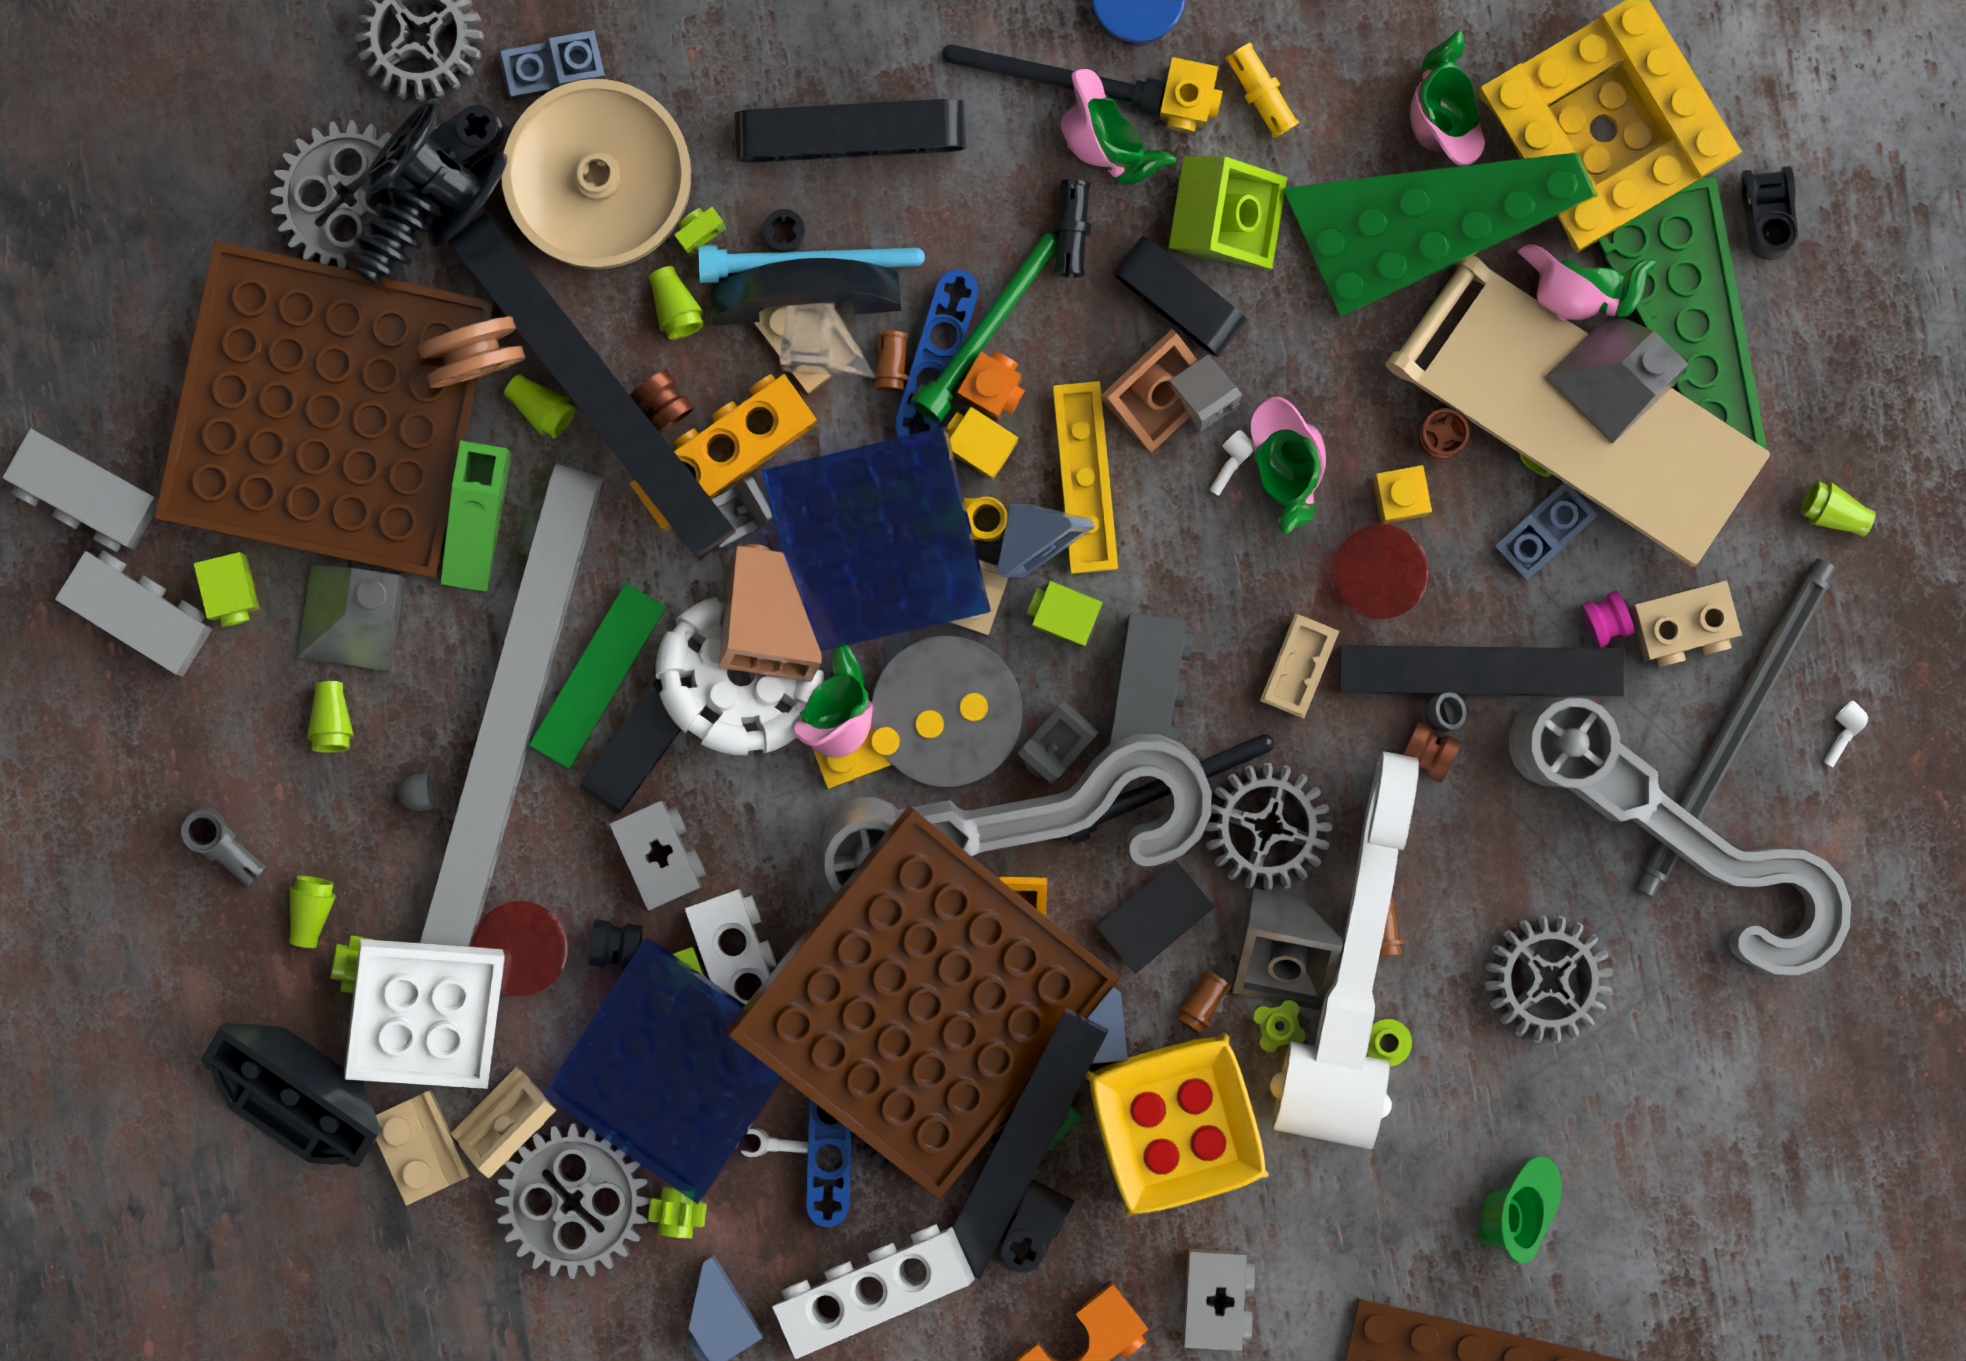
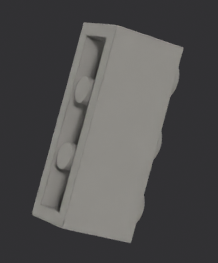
[2,428,158,552]
[55,550,213,676]

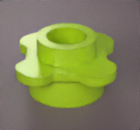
[1253,1000,1306,1052]

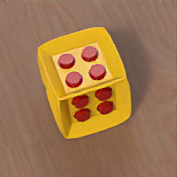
[1085,1033,1269,1217]

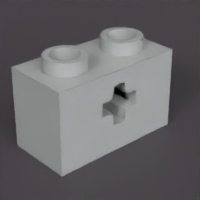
[610,801,706,911]
[1183,1249,1255,1351]

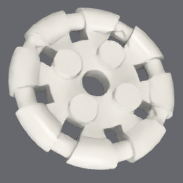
[656,597,824,756]

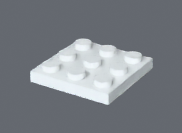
[344,939,505,1089]

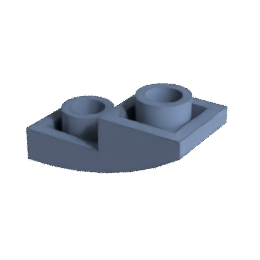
[498,30,605,100]
[1496,483,1599,581]

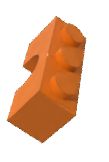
[1012,1281,1149,1361]

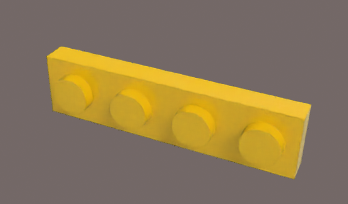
[1053,381,1118,575]
[812,693,988,789]

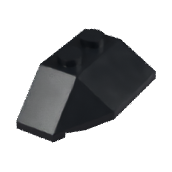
[201,1023,381,1167]

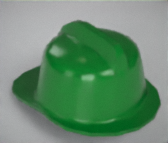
[1477,1156,1562,1264]

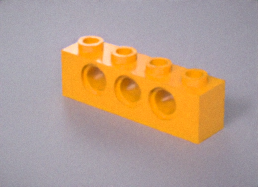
[630,374,819,533]

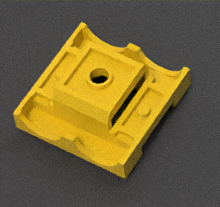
[1477,0,1742,254]

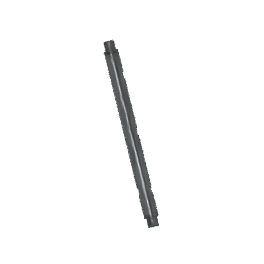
[1636,558,1835,898]

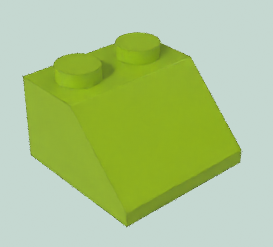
[1168,156,1287,269]

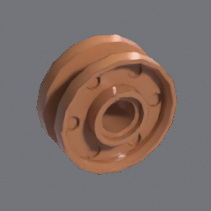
[417,317,525,388]

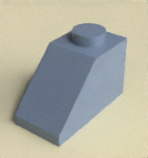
[687,1254,764,1361]

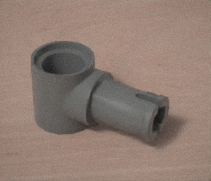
[181,806,266,888]

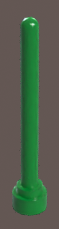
[910,233,1058,423]

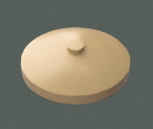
[501,79,692,269]

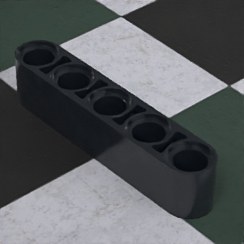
[734,99,967,163]

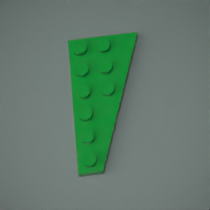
[1283,153,1598,317]
[1596,176,1767,450]

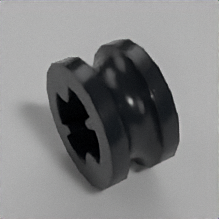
[763,209,806,252]

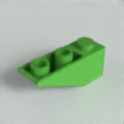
[441,440,512,593]

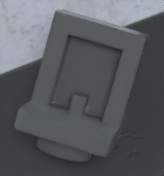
[712,477,774,553]
[1018,700,1099,784]

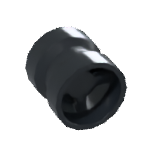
[588,919,643,972]

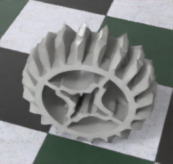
[355,0,484,102]
[1204,763,1332,891]
[1484,915,1613,1043]

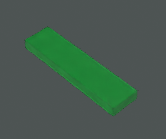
[529,583,667,770]

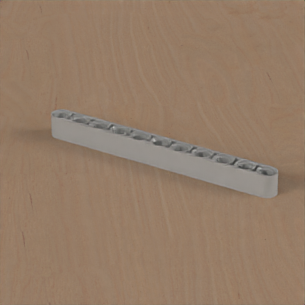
[420,464,603,947]

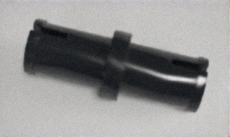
[1054,179,1091,278]

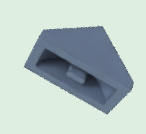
[998,504,1095,578]
[1087,987,1128,1064]

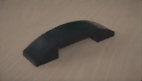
[711,258,901,326]

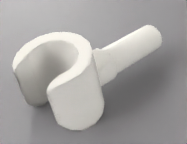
[1209,430,1254,496]
[1823,701,1868,767]
[741,1128,808,1157]

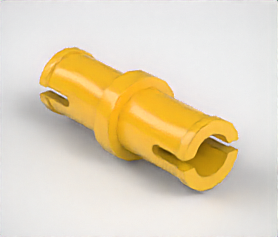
[1225,42,1300,139]

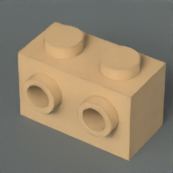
[1629,581,1742,667]

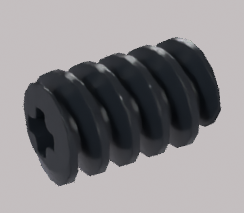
[343,188,443,294]

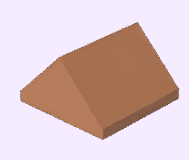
[1102,329,1198,453]

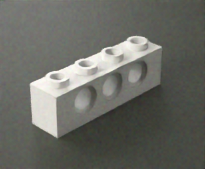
[685,889,781,1088]
[773,1224,975,1359]

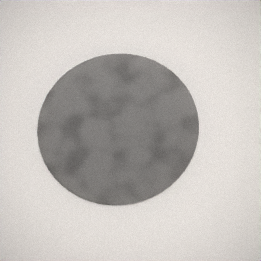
[872,636,1023,787]

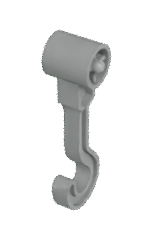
[1508,698,1851,975]
[822,734,1212,893]

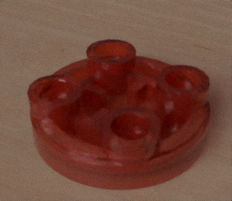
[1334,524,1429,619]
[473,901,569,996]

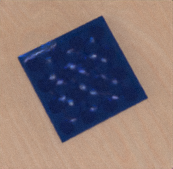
[762,426,991,651]
[543,937,783,1204]

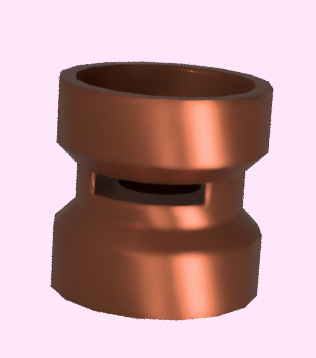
[630,369,695,434]
[1418,408,1470,460]
[1401,721,1461,783]

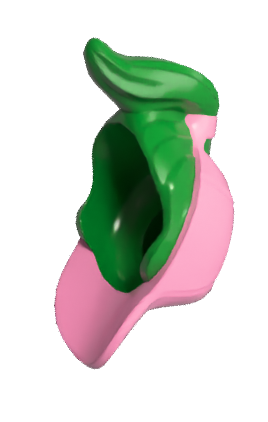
[1410,30,1485,166]
[1061,69,1177,185]
[1518,244,1656,321]
[1251,397,1326,535]
[794,640,873,758]

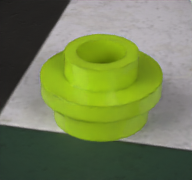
[1367,1019,1412,1066]

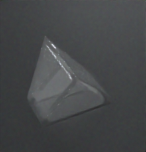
[780,302,876,378]

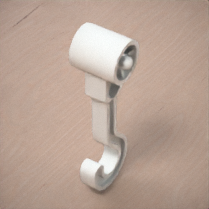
[1270,751,1419,1150]

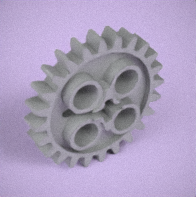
[270,120,414,270]
[495,1123,651,1279]

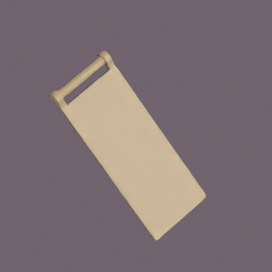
[1385,255,1770,566]

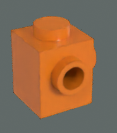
[957,350,1025,421]

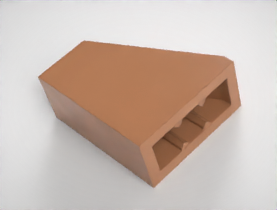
[718,544,822,682]

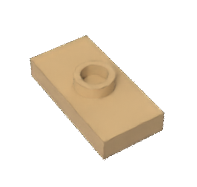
[1259,613,1339,719]

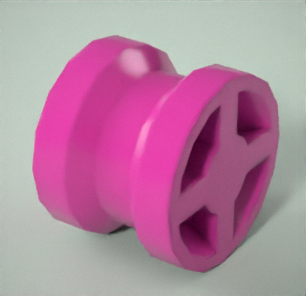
[1581,590,1635,648]

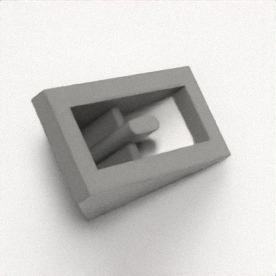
[1169,354,1242,433]

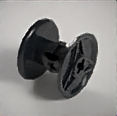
[362,98,507,247]

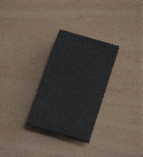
[1096,860,1215,974]

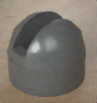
[1424,692,1466,732]
[398,772,434,812]

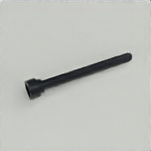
[942,44,1166,118]
[1068,734,1275,846]

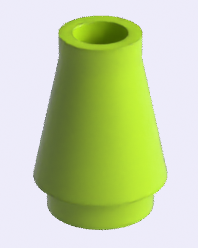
[648,266,704,340]
[504,374,576,438]
[1801,481,1876,537]
[307,681,354,753]
[289,875,336,948]

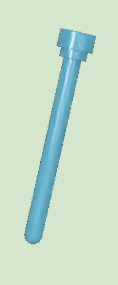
[699,245,925,283]

